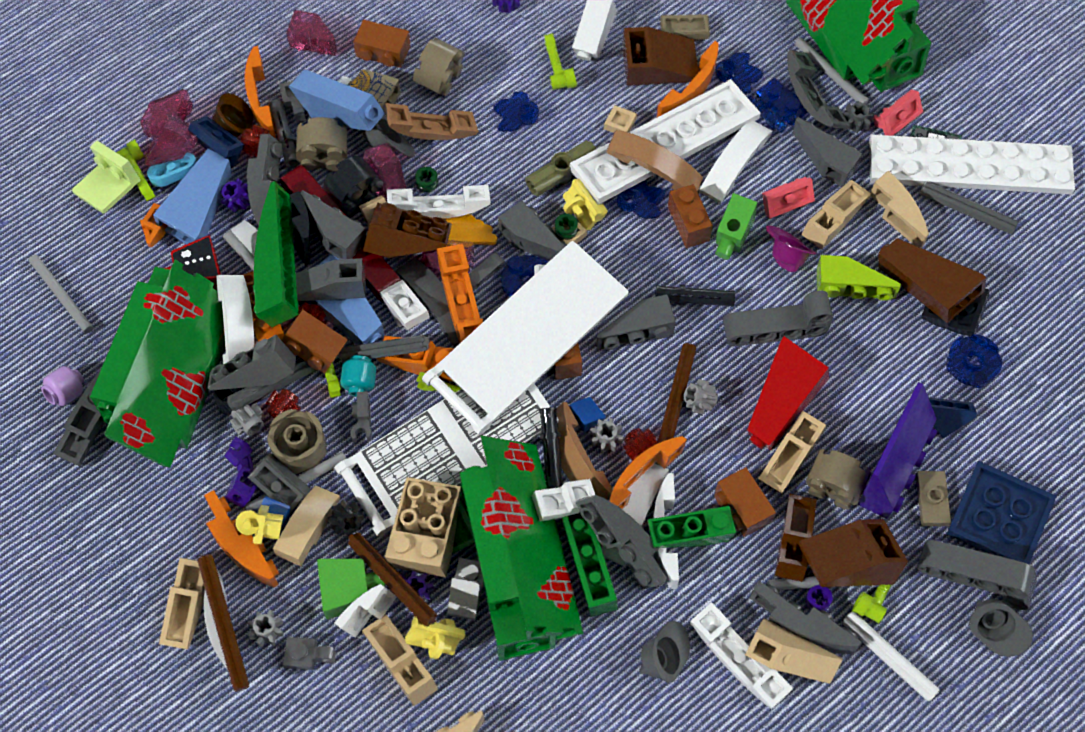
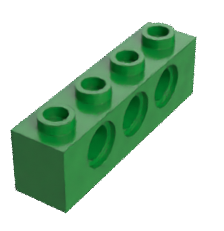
[561,512,618,617]

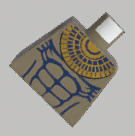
[339,69,401,116]

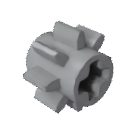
[684,379,717,414]
[230,403,265,436]
[590,418,624,454]
[248,610,284,648]

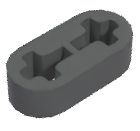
[469,252,505,292]

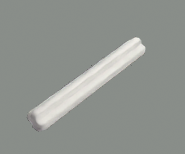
[842,612,939,701]

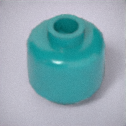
[340,355,377,397]

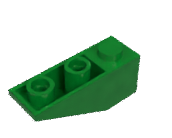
[647,506,736,548]

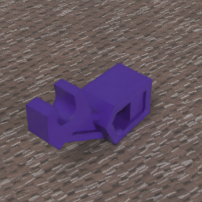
[224,436,257,508]

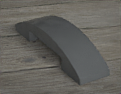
[787,50,850,129]
[395,258,460,347]

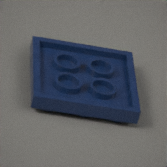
[946,461,1057,565]

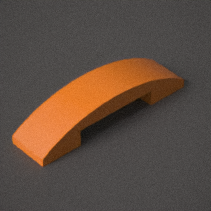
[657,41,719,118]
[245,46,276,139]
[437,243,483,343]
[609,436,687,509]

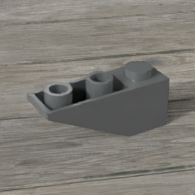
[792,117,863,187]
[300,190,366,259]
[498,201,567,261]
[296,258,365,301]
[596,294,676,350]
[208,335,296,390]

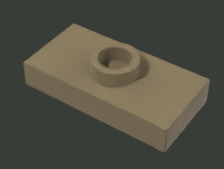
[660,14,710,39]
[916,471,951,526]

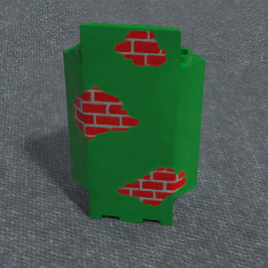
[786,0,932,93]
[90,259,226,468]
[459,435,584,661]

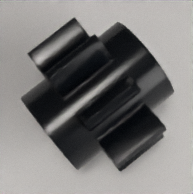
[327,499,365,536]

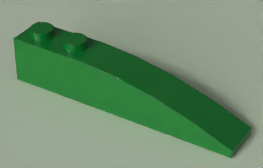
[253,181,299,327]

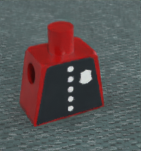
[164,235,221,290]

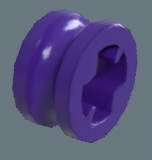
[805,585,833,611]

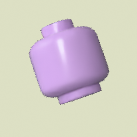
[41,366,84,406]

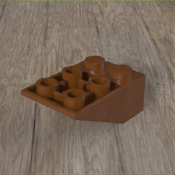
[622,27,699,86]
[363,202,452,258]
[799,519,908,587]

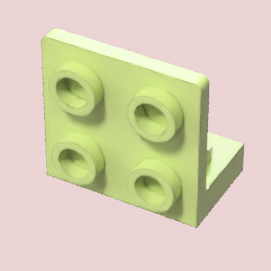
[72,141,141,213]

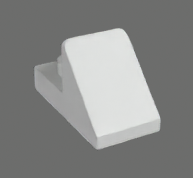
[380,279,430,330]
[447,558,484,620]

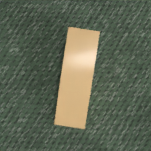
[871,171,929,248]
[802,180,871,249]
[758,411,826,494]
[273,485,341,566]
[159,558,205,649]
[362,614,438,706]

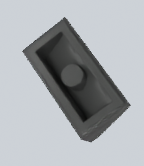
[248,453,311,513]

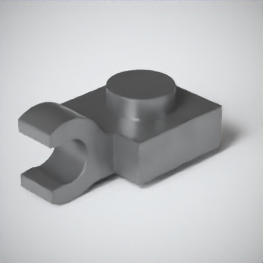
[279,81,306,123]
[350,392,372,442]
[283,637,336,670]

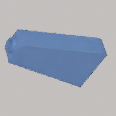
[288,70,385,131]
[153,148,232,244]
[306,254,385,345]

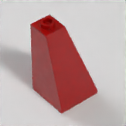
[747,336,829,450]

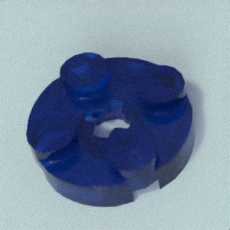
[501,255,548,297]
[946,334,1003,388]

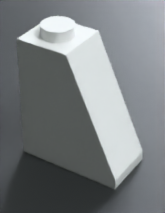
[572,0,617,61]

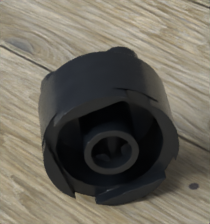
[323,156,384,217]

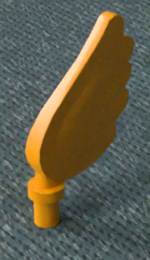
[445,214,498,246]

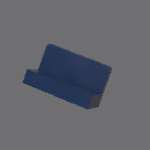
[188,116,244,168]

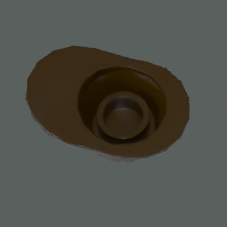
[211,93,253,138]

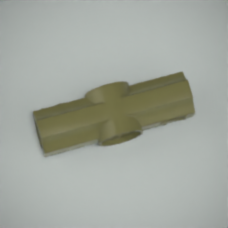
[525,140,596,197]

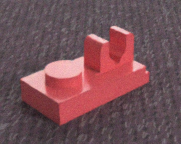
[873,89,923,136]
[762,177,815,219]

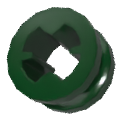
[415,167,438,193]
[555,213,578,240]

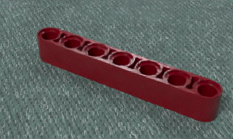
[279,165,401,302]

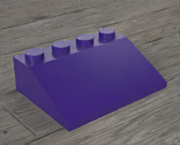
[857,382,937,519]

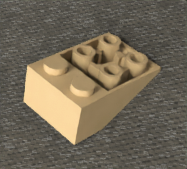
[385,477,461,578]

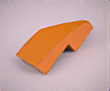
[140,203,168,248]

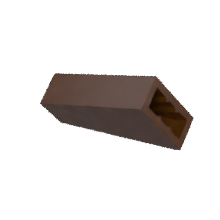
[878,238,986,323]

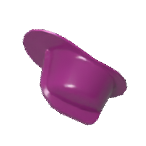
[765,225,816,272]

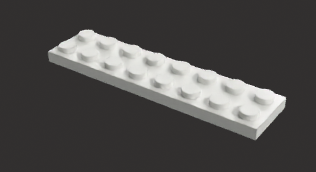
[569,80,761,205]
[869,135,1075,194]

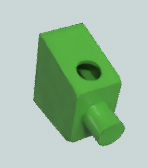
[715,193,757,260]
[317,559,385,619]

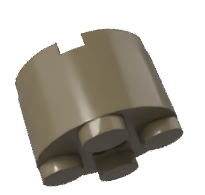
[413,37,465,96]
[296,117,347,172]
[267,409,327,474]
[806,449,871,510]

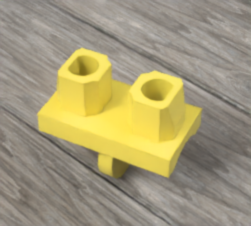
[562,179,608,230]
[236,505,283,544]
[405,617,465,659]

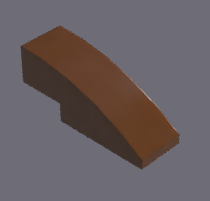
[774,493,817,582]

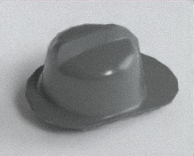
[362,115,416,158]
[969,599,1033,657]
[639,621,690,683]

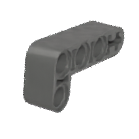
[723,291,833,346]
[917,540,1037,610]

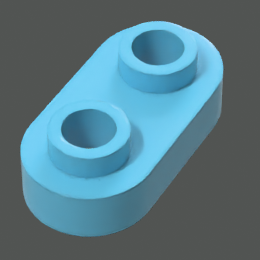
[147,152,197,187]

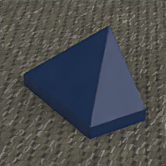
[928,397,977,439]

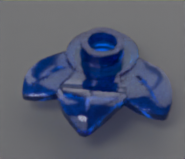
[715,52,764,94]
[493,91,539,132]
[617,180,666,219]

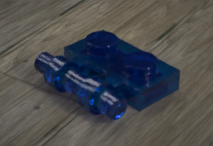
[748,77,808,133]

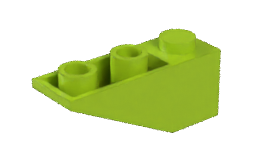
[817,255,900,301]

